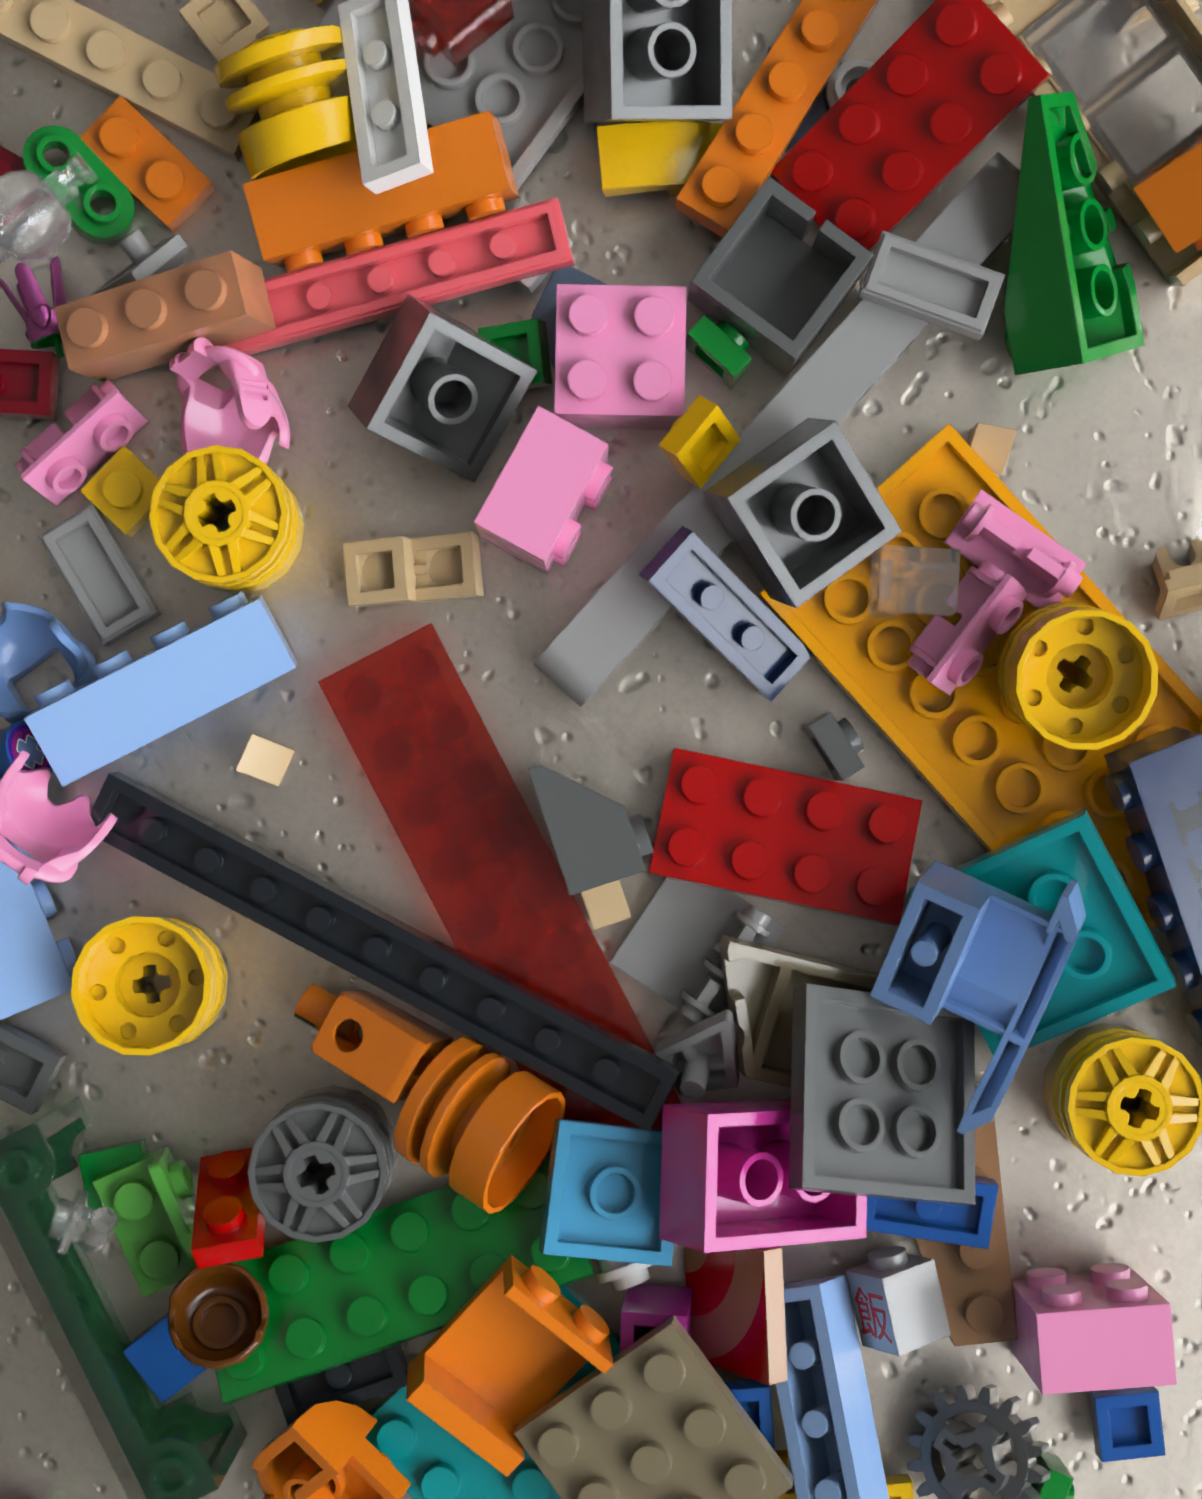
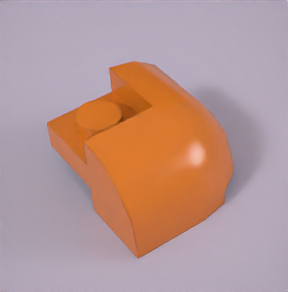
[251,1400,411,1499]

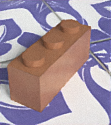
[54,250,276,382]

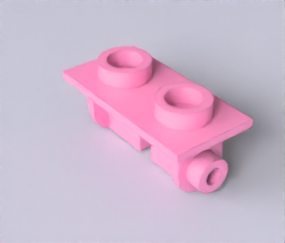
[14,379,149,506]
[943,489,1087,608]
[906,559,1029,696]

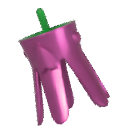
[0,256,67,358]

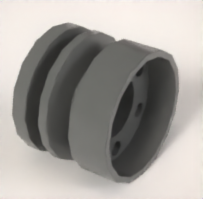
[248,1085,398,1243]

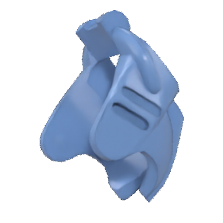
[0,601,97,724]

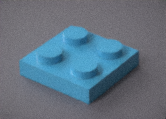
[539,1118,674,1266]

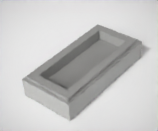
[858,231,1005,341]
[38,504,162,646]

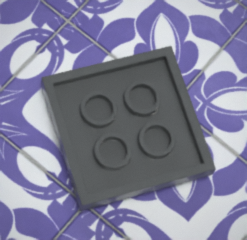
[789,983,975,1206]

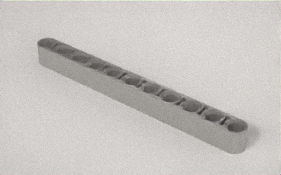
[534,151,1020,707]

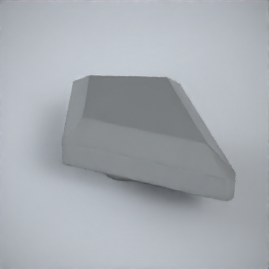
[91,228,187,295]
[654,1010,740,1098]

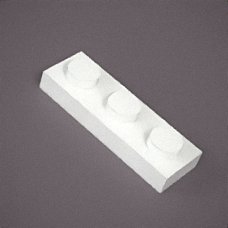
[338,0,434,194]

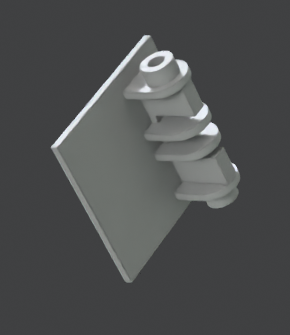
[610,878,785,1023]

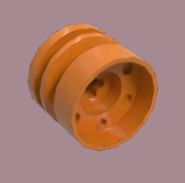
[394,1037,565,1214]

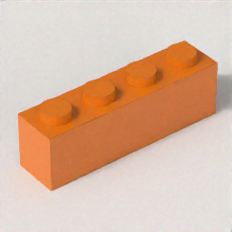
[242,110,520,273]

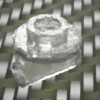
[47,1189,117,1255]

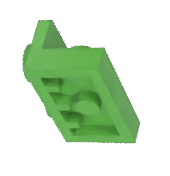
[92,1145,197,1297]

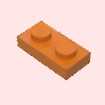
[80,96,217,234]

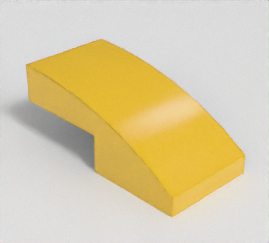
[597,121,724,197]

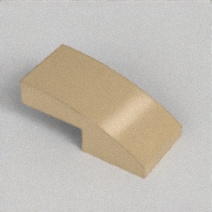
[343,531,484,607]

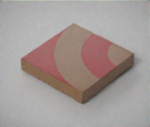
[684,1246,788,1386]

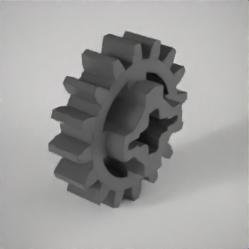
[907,1383,1051,1499]

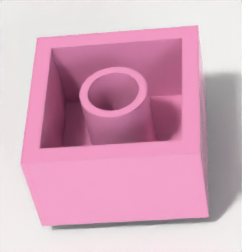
[554,284,687,430]
[474,405,614,575]
[1012,1263,1177,1395]

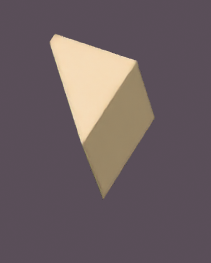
[968,422,1017,476]
[236,734,295,786]
[581,880,632,930]

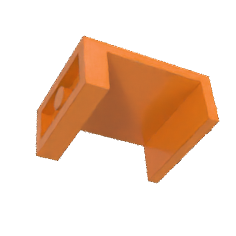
[406,1255,614,1477]

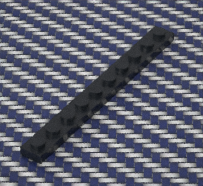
[91,772,681,1132]

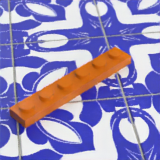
[674,0,879,238]

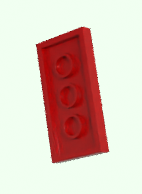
[771,0,1051,252]
[647,748,923,926]

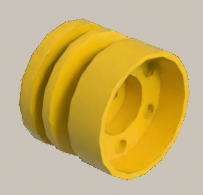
[213,25,357,181]
[149,445,305,593]
[997,602,1158,750]
[71,916,228,1056]
[1042,1023,1202,1177]

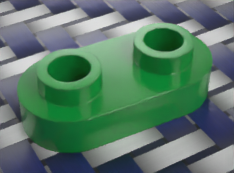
[23,125,135,245]

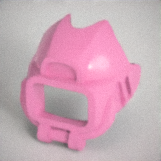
[169,337,290,464]
[0,750,118,885]

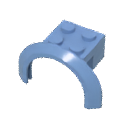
[870,860,1086,1134]

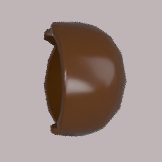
[168,1263,269,1370]

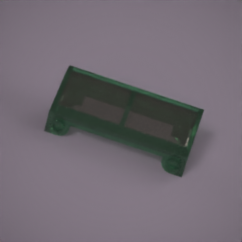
[0,1096,248,1499]

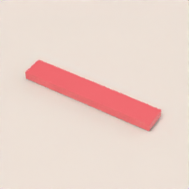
[224,197,575,355]

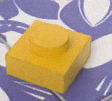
[658,395,741,489]
[80,445,160,538]

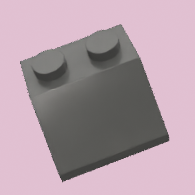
[347,294,537,483]
[528,764,654,896]

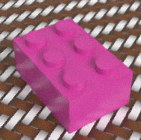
[659,1099,867,1253]

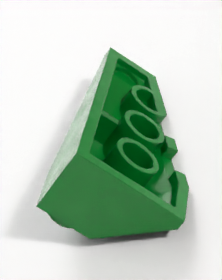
[1004,91,1145,375]

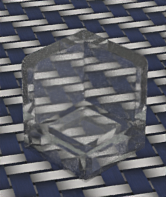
[869,545,961,618]

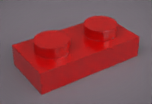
[191,1147,265,1269]

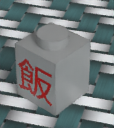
[846,1246,951,1356]

